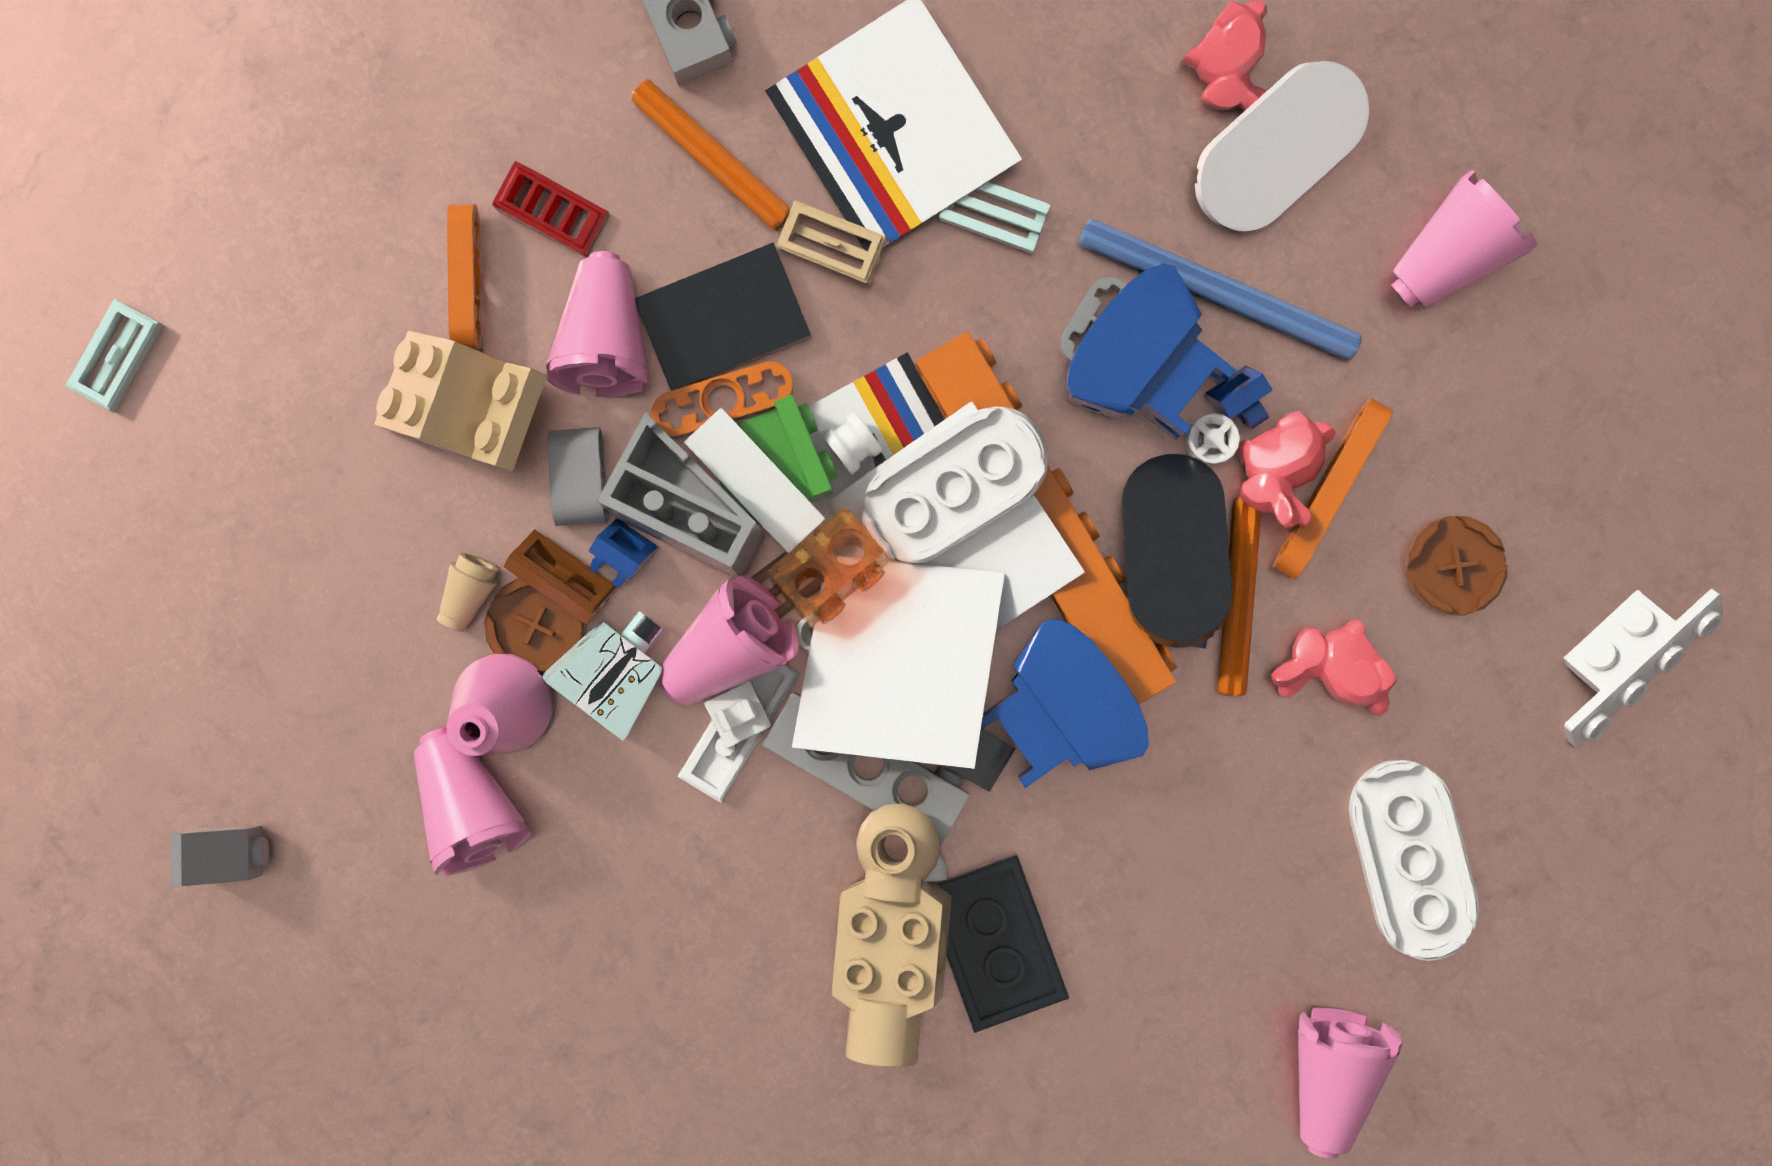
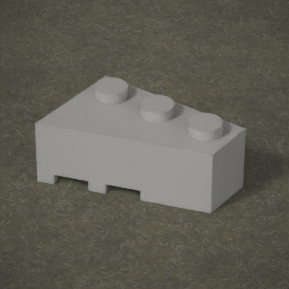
[597,412,765,578]

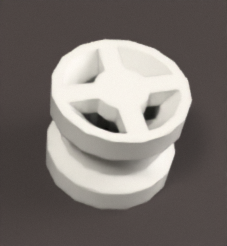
[821,411,883,475]
[1184,413,1240,467]

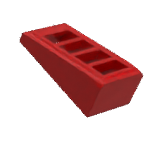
[492,161,609,257]

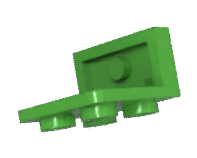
[718,394,838,525]

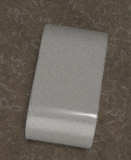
[548,427,608,526]

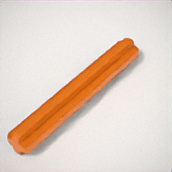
[631,79,790,229]
[1218,497,1261,697]

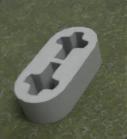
[1060,277,1126,364]

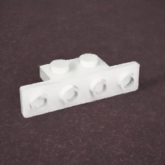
[1564,588,1723,748]

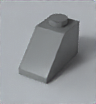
[171,825,269,887]

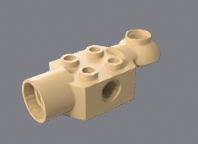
[832,803,952,1067]

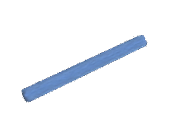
[1079,219,1362,360]

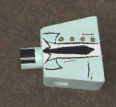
[542,611,663,741]

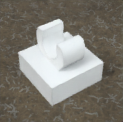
[704,680,773,749]

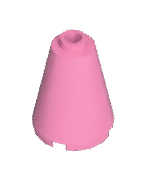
[1391,169,1538,309]
[546,251,649,397]
[659,575,799,706]
[447,654,553,756]
[414,728,531,876]
[1298,1008,1402,1159]

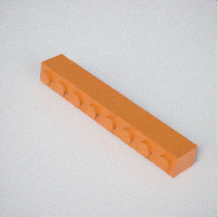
[915,331,1177,704]

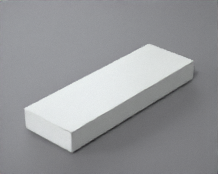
[684,408,825,554]
[678,665,800,803]

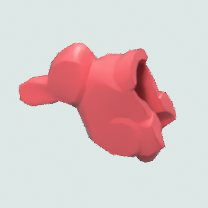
[1182,0,1267,111]
[1236,411,1336,528]
[1271,618,1397,717]

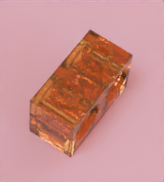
[767,506,888,628]

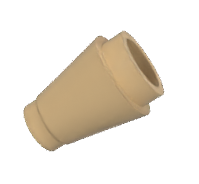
[437,553,498,632]

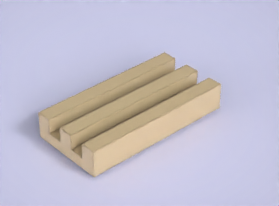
[776,200,889,285]

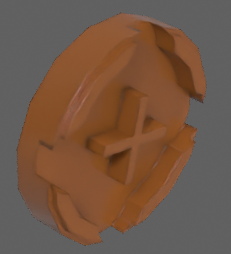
[1404,516,1508,616]
[484,578,587,675]

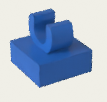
[1205,365,1272,429]
[588,519,658,587]

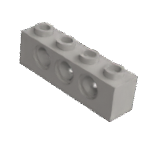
[642,0,737,85]
[762,692,970,847]

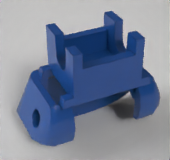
[1066,264,1236,440]
[981,619,1149,788]

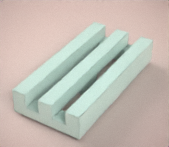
[939,182,1050,254]
[65,299,163,412]

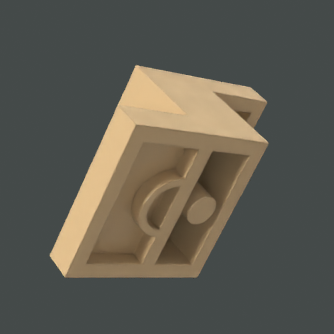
[374,331,547,472]

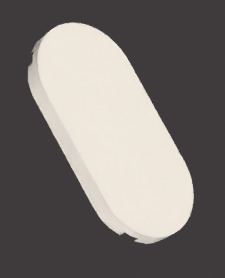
[1195,61,1369,231]
[862,407,1048,563]
[1349,760,1479,961]

